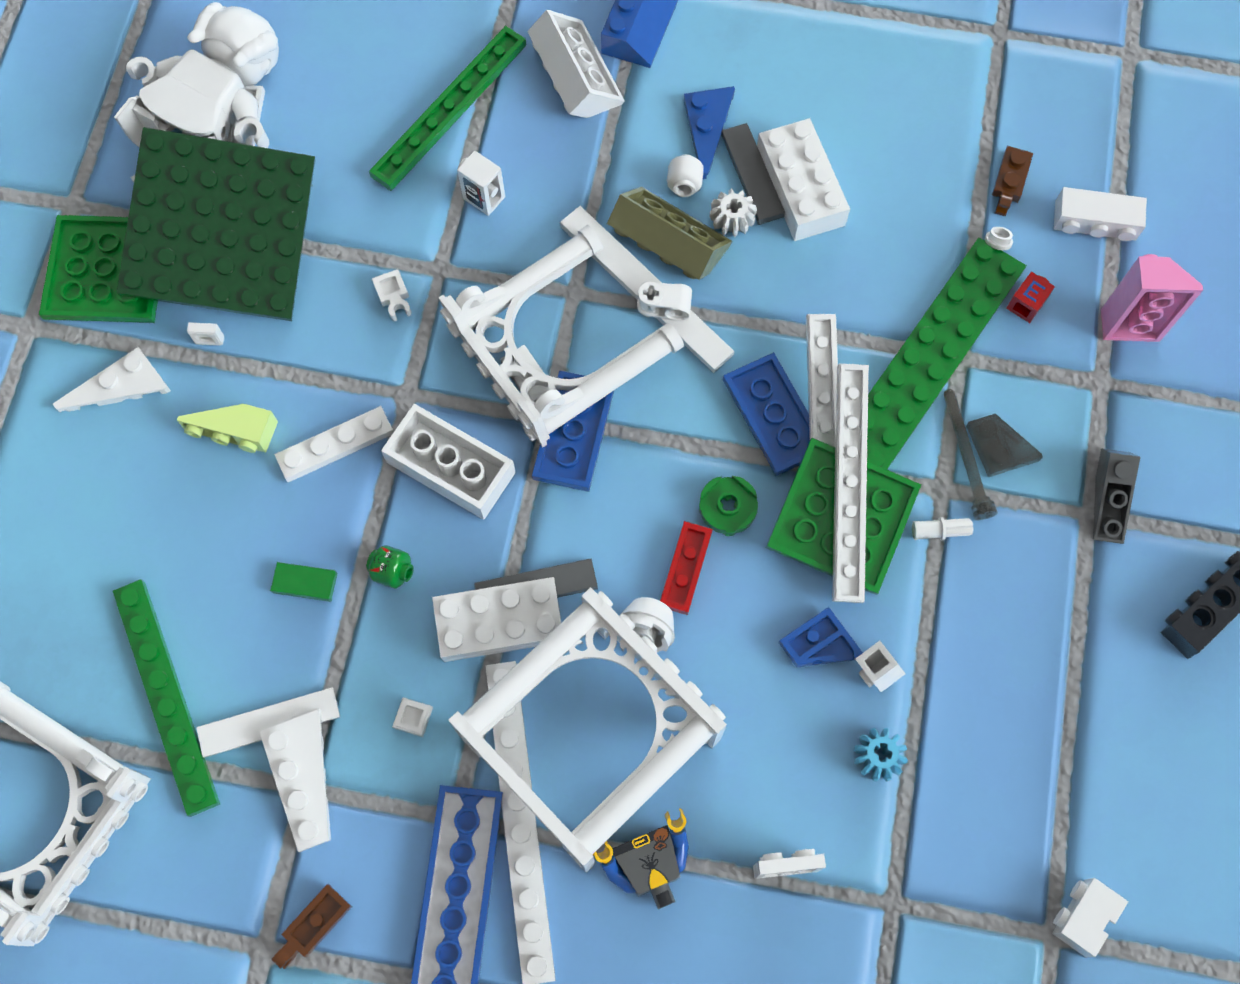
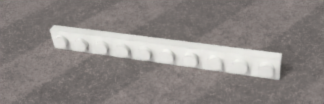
[485,661,556,984]

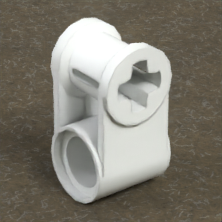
[637,281,692,321]

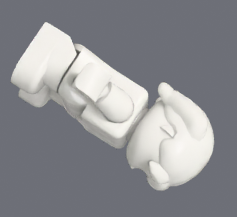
[114,2,279,148]

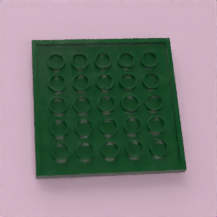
[116,127,315,321]

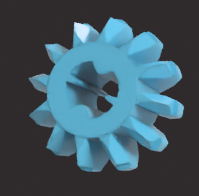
[853,728,908,782]

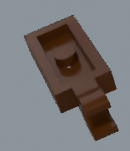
[992,145,1033,216]
[271,884,353,969]

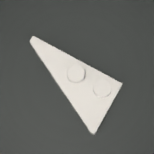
[53,347,171,412]

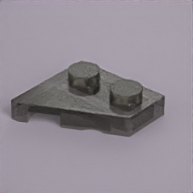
[966,414,1043,477]

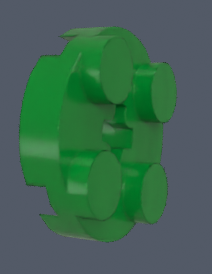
[699,476,758,536]

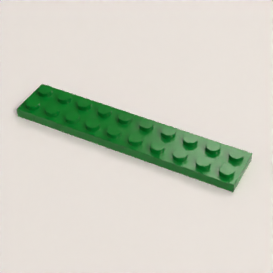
[867,237,1027,470]

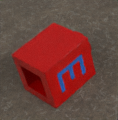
[1006,271,1055,323]

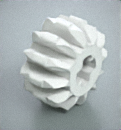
[710,188,757,237]

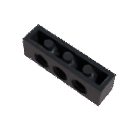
[1160,551,1240,659]

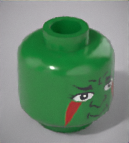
[366,545,414,589]

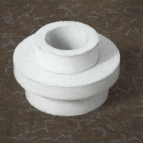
[985,227,1013,251]

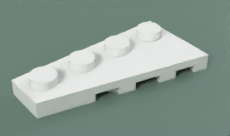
[259,709,331,852]

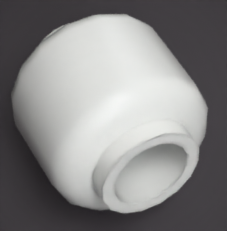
[667,154,703,197]

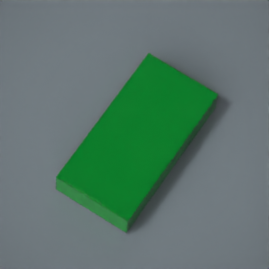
[270,562,338,602]

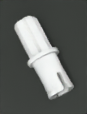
[912,517,973,541]

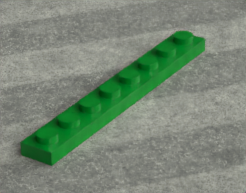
[369,25,527,191]
[113,579,220,817]

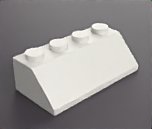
[527,10,625,118]

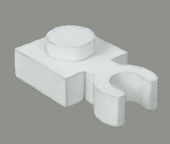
[372,269,411,322]

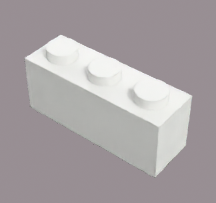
[1054,187,1147,241]

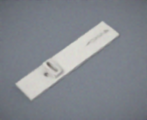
[196,687,340,758]

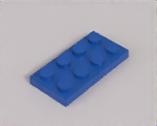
[722,352,810,476]
[532,370,614,492]

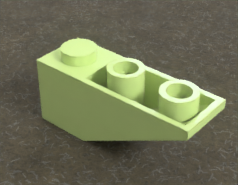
[177,404,278,453]

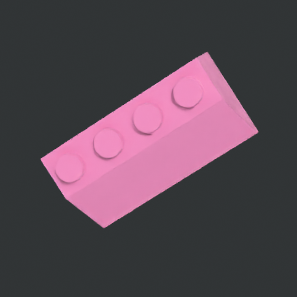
[1101,254,1203,342]

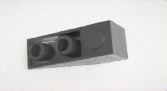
[1093,448,1140,544]

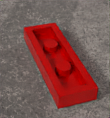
[660,521,713,615]

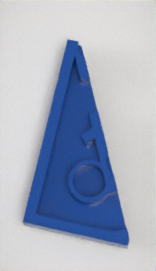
[684,86,735,179]

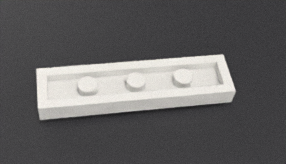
[274,406,394,483]

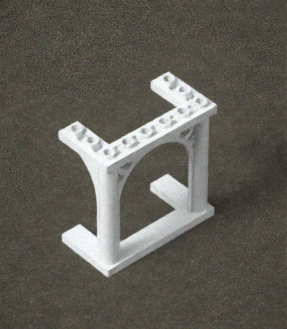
[448,587,727,873]

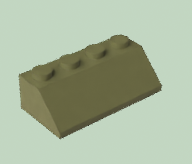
[607,187,732,280]

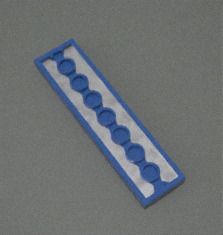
[411,785,503,984]

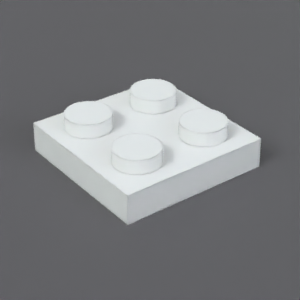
[753,849,826,879]

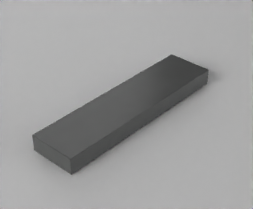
[721,123,785,225]
[474,558,598,598]

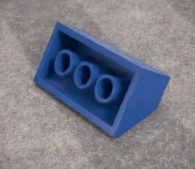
[601,0,678,68]

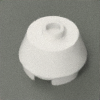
[617,597,675,653]

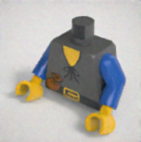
[593,808,689,909]

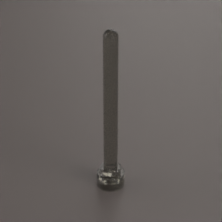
[944,389,998,520]

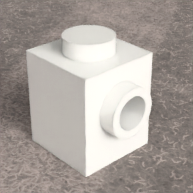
[855,641,905,692]

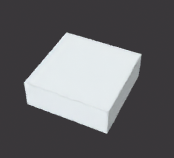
[187,322,224,346]
[392,697,433,737]

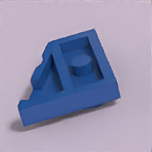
[779,607,863,668]

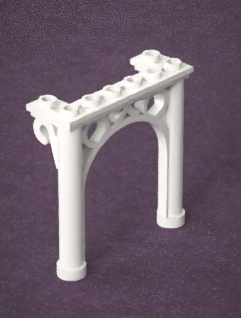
[439,225,684,448]
[0,681,151,946]

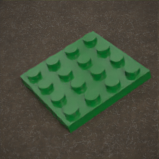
[39,215,158,323]
[765,438,922,595]

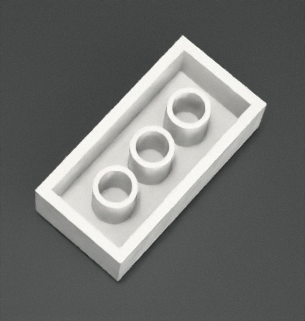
[757,118,850,241]
[381,404,516,520]
[432,577,561,662]

